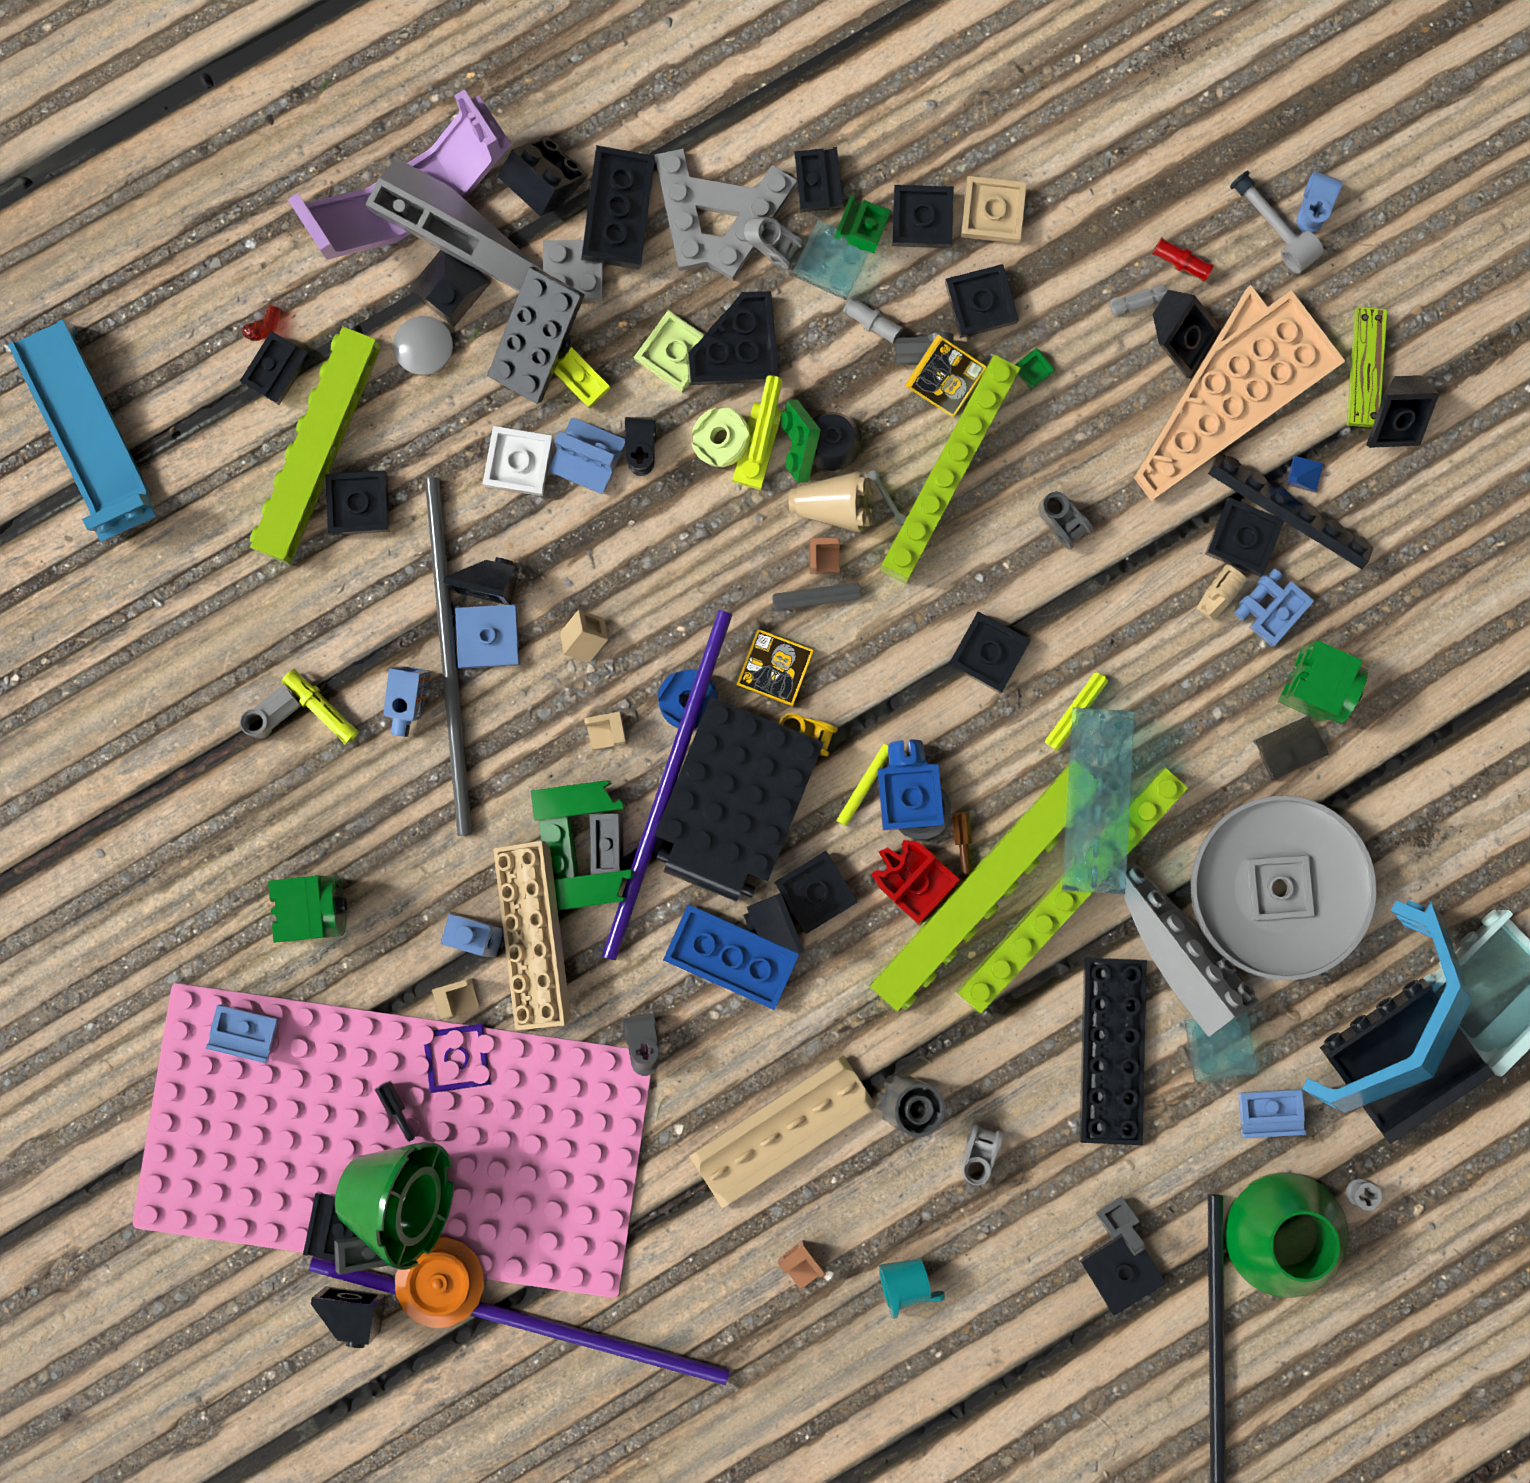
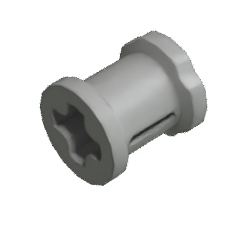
[1346,1179,1382,1211]

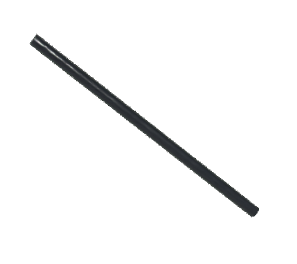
[1207,1194,1226,1483]

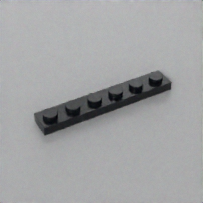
[1208,452,1374,570]

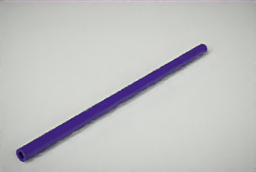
[602,610,733,960]

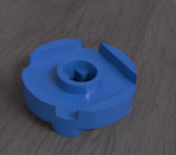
[658,670,718,730]

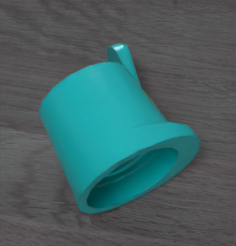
[879,1258,945,1319]

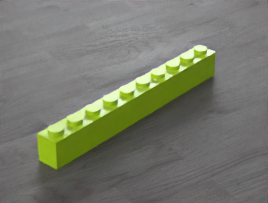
[868,760,1102,1012]
[955,767,1188,1014]

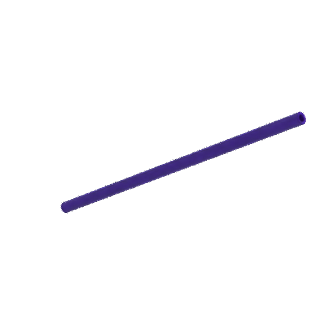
[309,1256,730,1385]

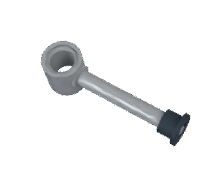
[1230,170,1324,274]

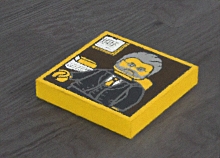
[904,334,987,418]
[736,629,814,707]

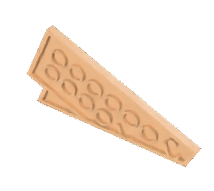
[1134,285,1345,502]

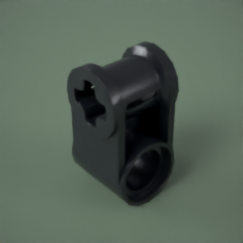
[625,417,656,476]

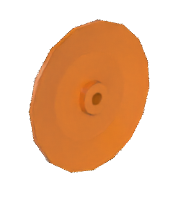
[395,1237,484,1328]

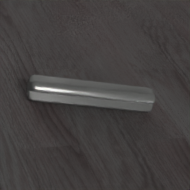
[772,582,861,611]

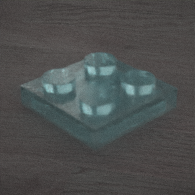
[793,220,869,300]
[1184,1012,1257,1082]

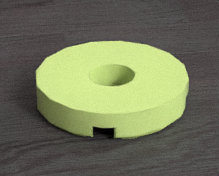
[692,407,751,467]

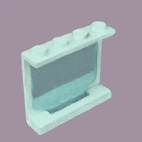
[1423,910,1530,1077]

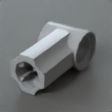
[240,685,301,739]

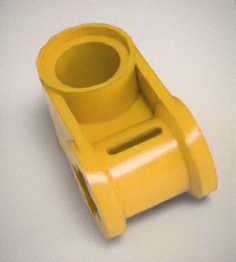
[779,713,838,757]

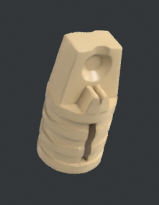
[1196,565,1248,620]

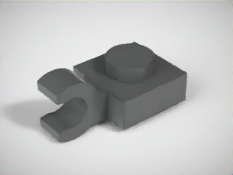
[1096,1196,1145,1256]

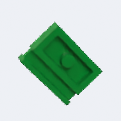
[834,195,891,254]

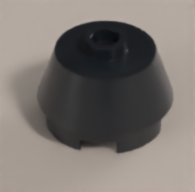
[813,412,862,471]

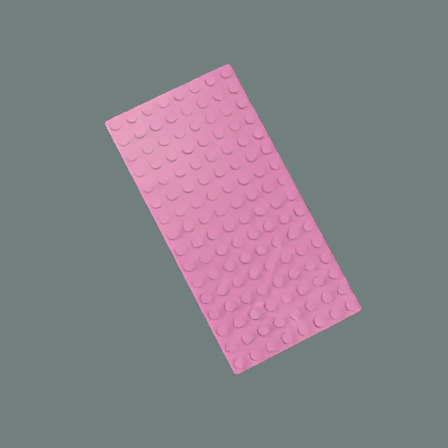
[133,983,651,1298]

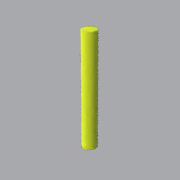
[836,743,889,827]

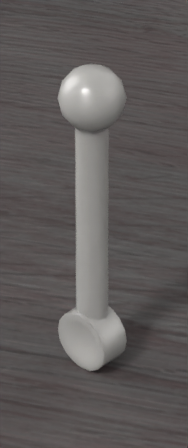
[868,470,906,525]

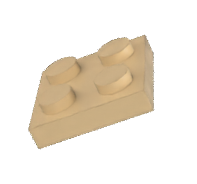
[961,176,1027,243]

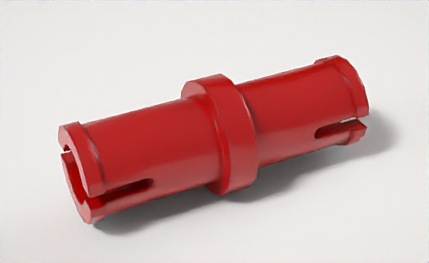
[1152,237,1214,282]

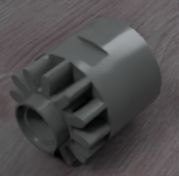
[877,1075,945,1137]

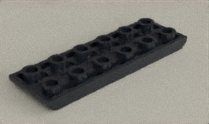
[1079,958,1147,1145]

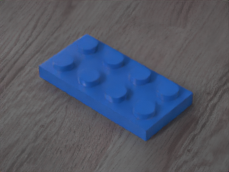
[663,904,799,1010]

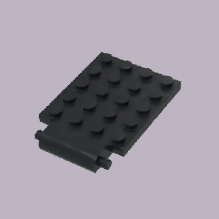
[655,697,824,902]

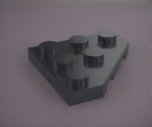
[687,291,779,385]

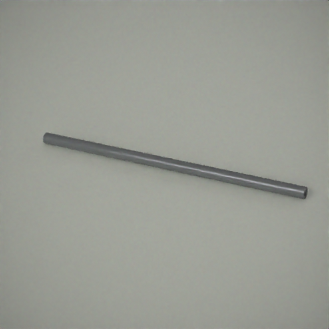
[425,477,473,836]

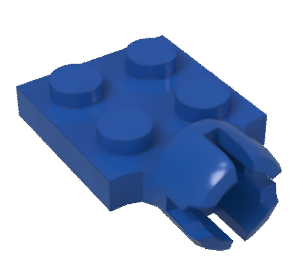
[877,739,944,831]

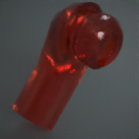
[242,305,282,341]

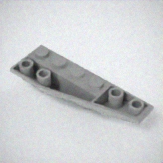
[365,158,543,292]
[1116,862,1260,1037]

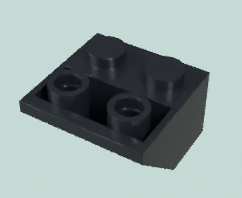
[498,136,588,216]

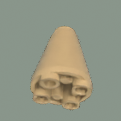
[789,471,873,532]

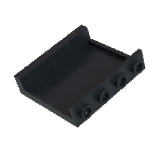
[1319,978,1495,1144]

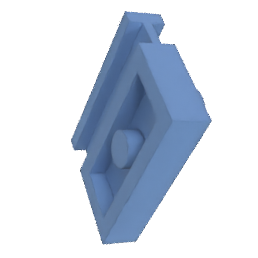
[206,1004,279,1063]
[1238,1089,1306,1139]

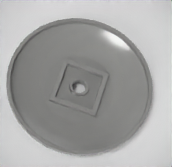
[1191,796,1376,980]

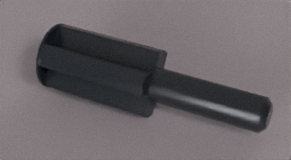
[374,1081,415,1142]

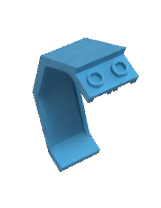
[1302,900,1472,1113]

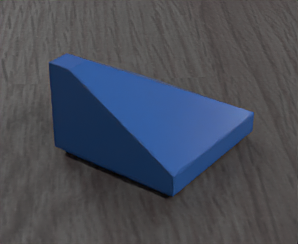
[1286,456,1323,493]

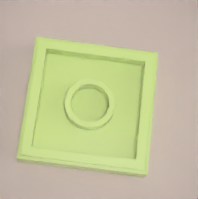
[634,310,704,394]

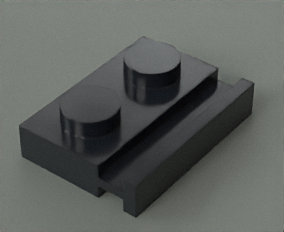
[794,147,843,213]
[240,331,310,405]
[303,1191,355,1261]

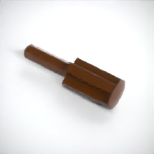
[951,812,972,875]

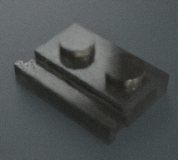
[1253,715,1329,780]

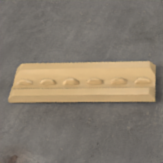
[493,840,571,1031]
[689,1055,877,1208]

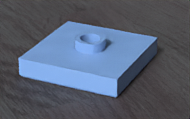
[455,605,519,669]

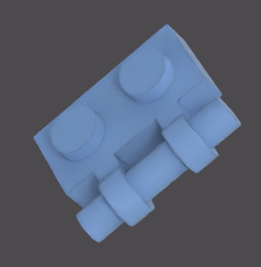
[1234,569,1314,647]

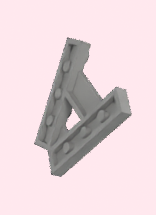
[655,149,797,281]

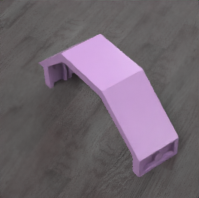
[288,89,511,260]

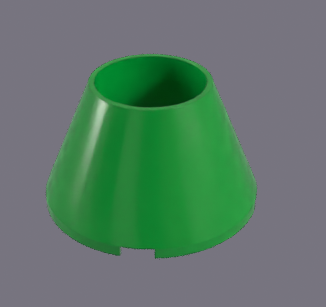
[335,1142,454,1270]
[1224,1172,1349,1298]

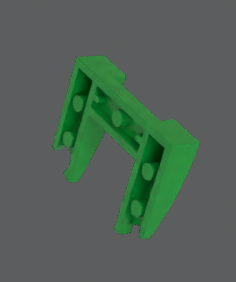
[531,780,634,910]

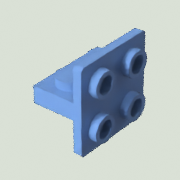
[549,418,625,494]

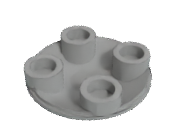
[393,316,453,375]

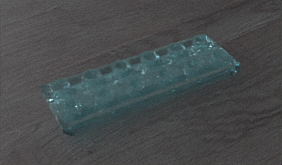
[1062,708,1135,895]

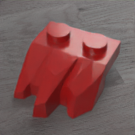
[871,840,961,926]

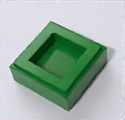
[1015,347,1055,391]

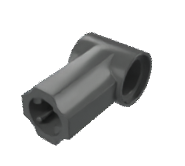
[895,332,954,366]

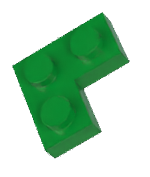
[780,400,821,483]

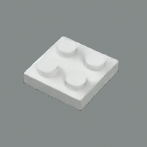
[483,426,553,496]

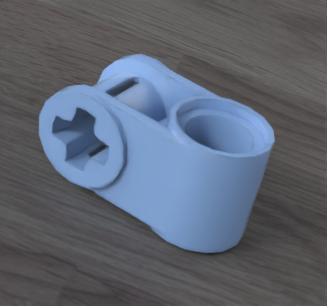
[1296,171,1343,233]

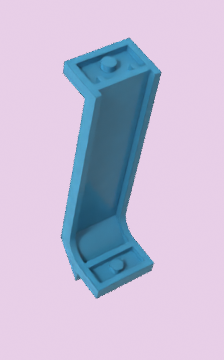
[7,319,156,542]

